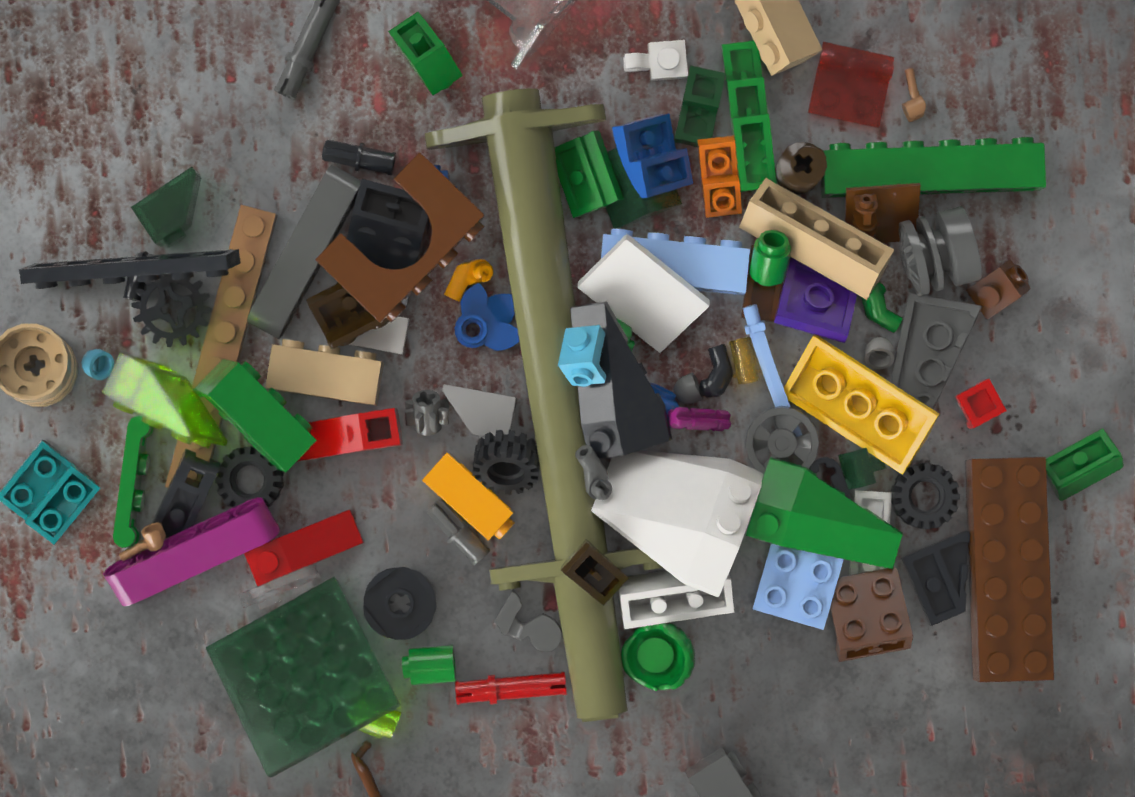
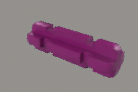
[667,407,732,431]

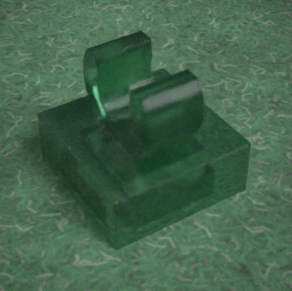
[838,448,886,490]

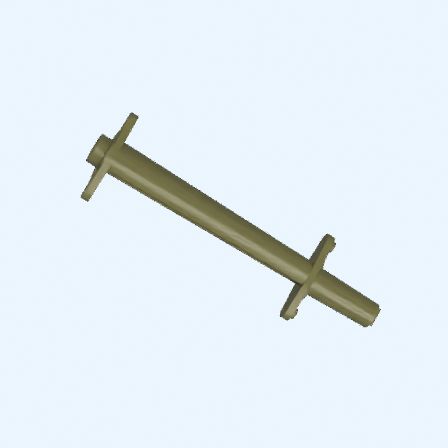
[425,88,663,722]

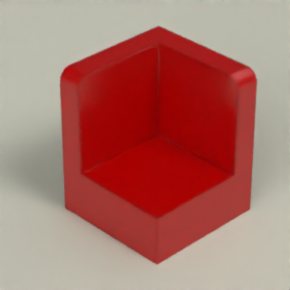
[955,378,1007,429]

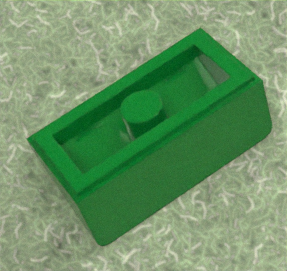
[1046,428,1124,501]

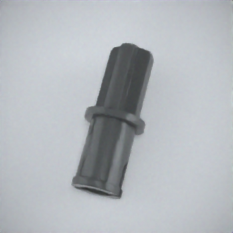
[427,499,490,566]

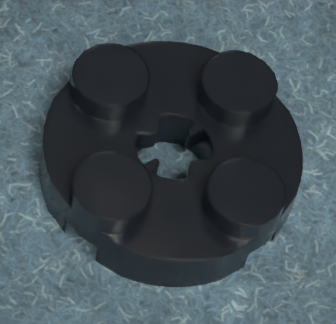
[363,567,437,640]

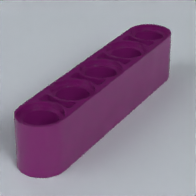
[103,497,280,606]

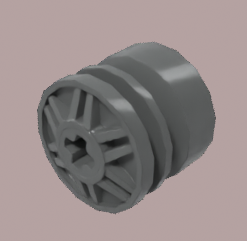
[898,206,982,296]

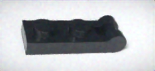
[151,449,221,539]

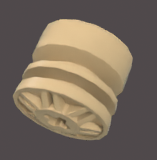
[0,324,78,407]

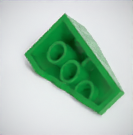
[746,457,903,569]

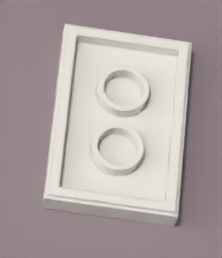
[577,234,710,353]

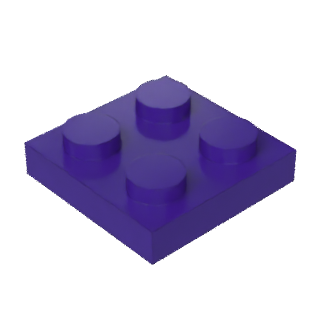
[774,257,857,343]

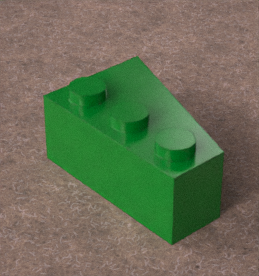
[193,359,317,472]

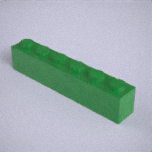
[821,137,1046,198]

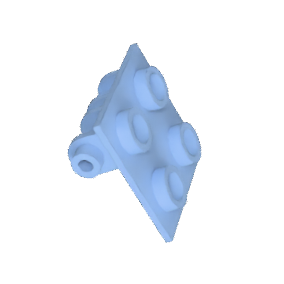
[753,543,844,630]

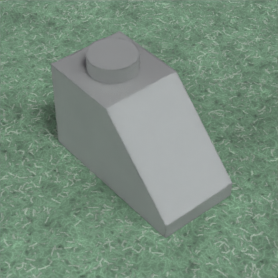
[442,384,517,439]

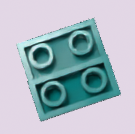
[0,439,101,545]

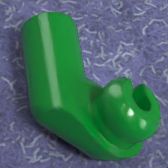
[861,282,903,333]

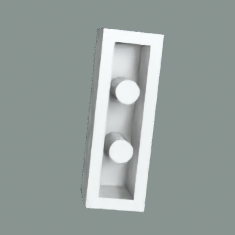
[617,571,735,629]

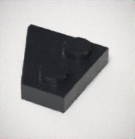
[901,530,970,626]

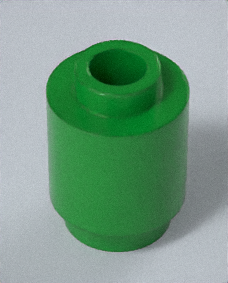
[749,230,791,287]

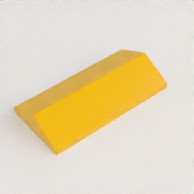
[784,335,939,475]

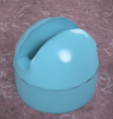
[81,349,114,380]

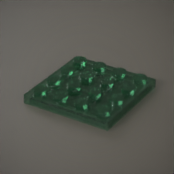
[206,577,401,778]

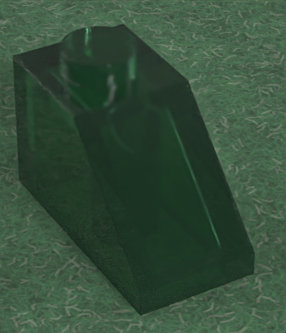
[131,167,201,248]

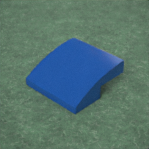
[612,113,693,198]

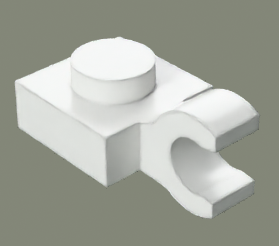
[623,40,688,81]

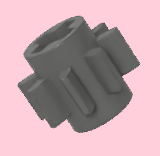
[405,390,449,436]

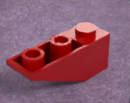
[297,408,403,462]

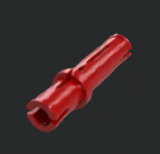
[455,671,567,705]

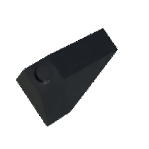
[570,301,672,459]

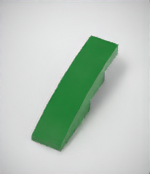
[721,40,777,192]

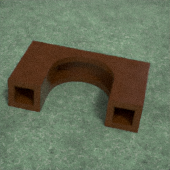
[315,152,485,323]

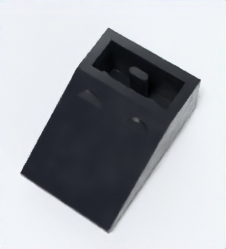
[337,179,430,308]

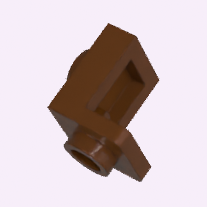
[966,259,1031,320]

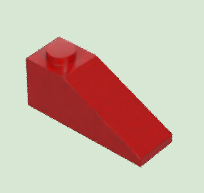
[244,509,364,586]

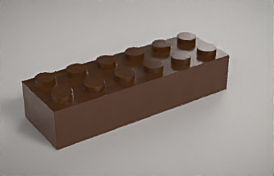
[965,457,1054,682]

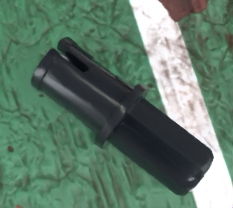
[322,140,396,175]

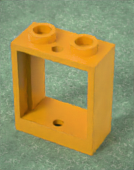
[422,453,515,541]

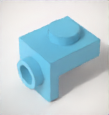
[558,325,606,387]

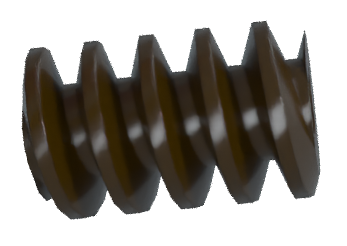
[775,142,827,195]

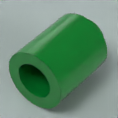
[402,645,456,685]

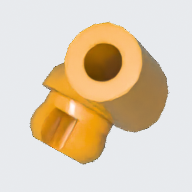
[444,259,494,302]

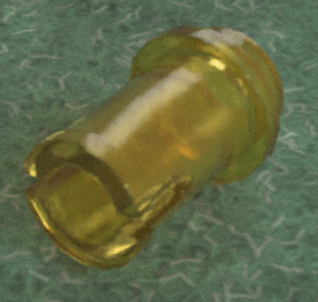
[728,337,762,385]

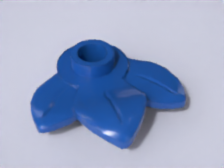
[455,283,520,351]

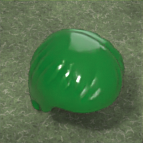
[621,623,695,691]

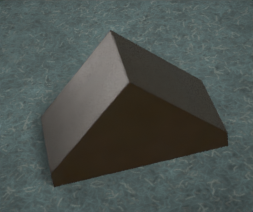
[561,539,629,606]

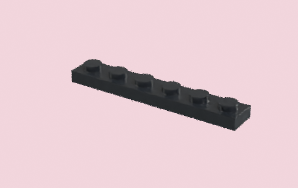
[19,249,241,289]

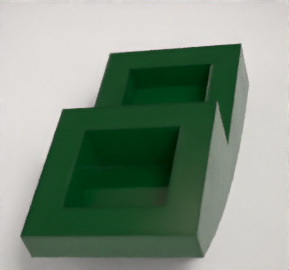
[674,65,726,147]

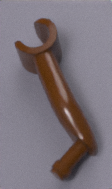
[351,740,381,797]

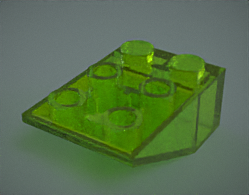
[102,353,228,448]

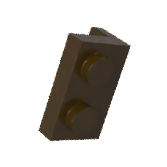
[306,283,389,349]

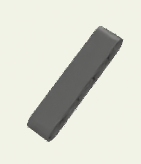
[247,165,361,339]

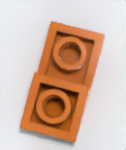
[697,135,742,218]

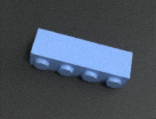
[601,229,750,295]

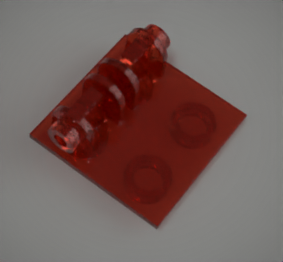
[808,42,894,128]

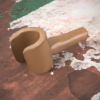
[902,68,926,122]
[119,522,166,561]

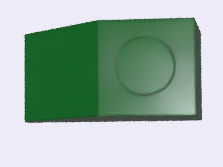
[388,12,463,96]

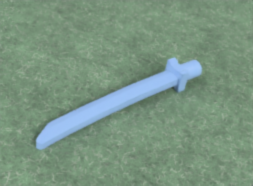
[743,304,803,437]

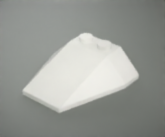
[591,450,763,597]

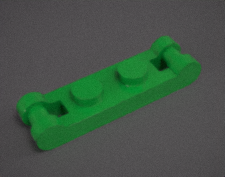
[113,416,156,548]

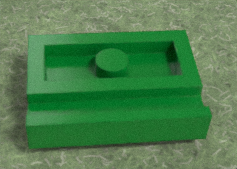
[554,130,624,218]

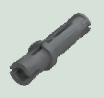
[274,0,340,100]

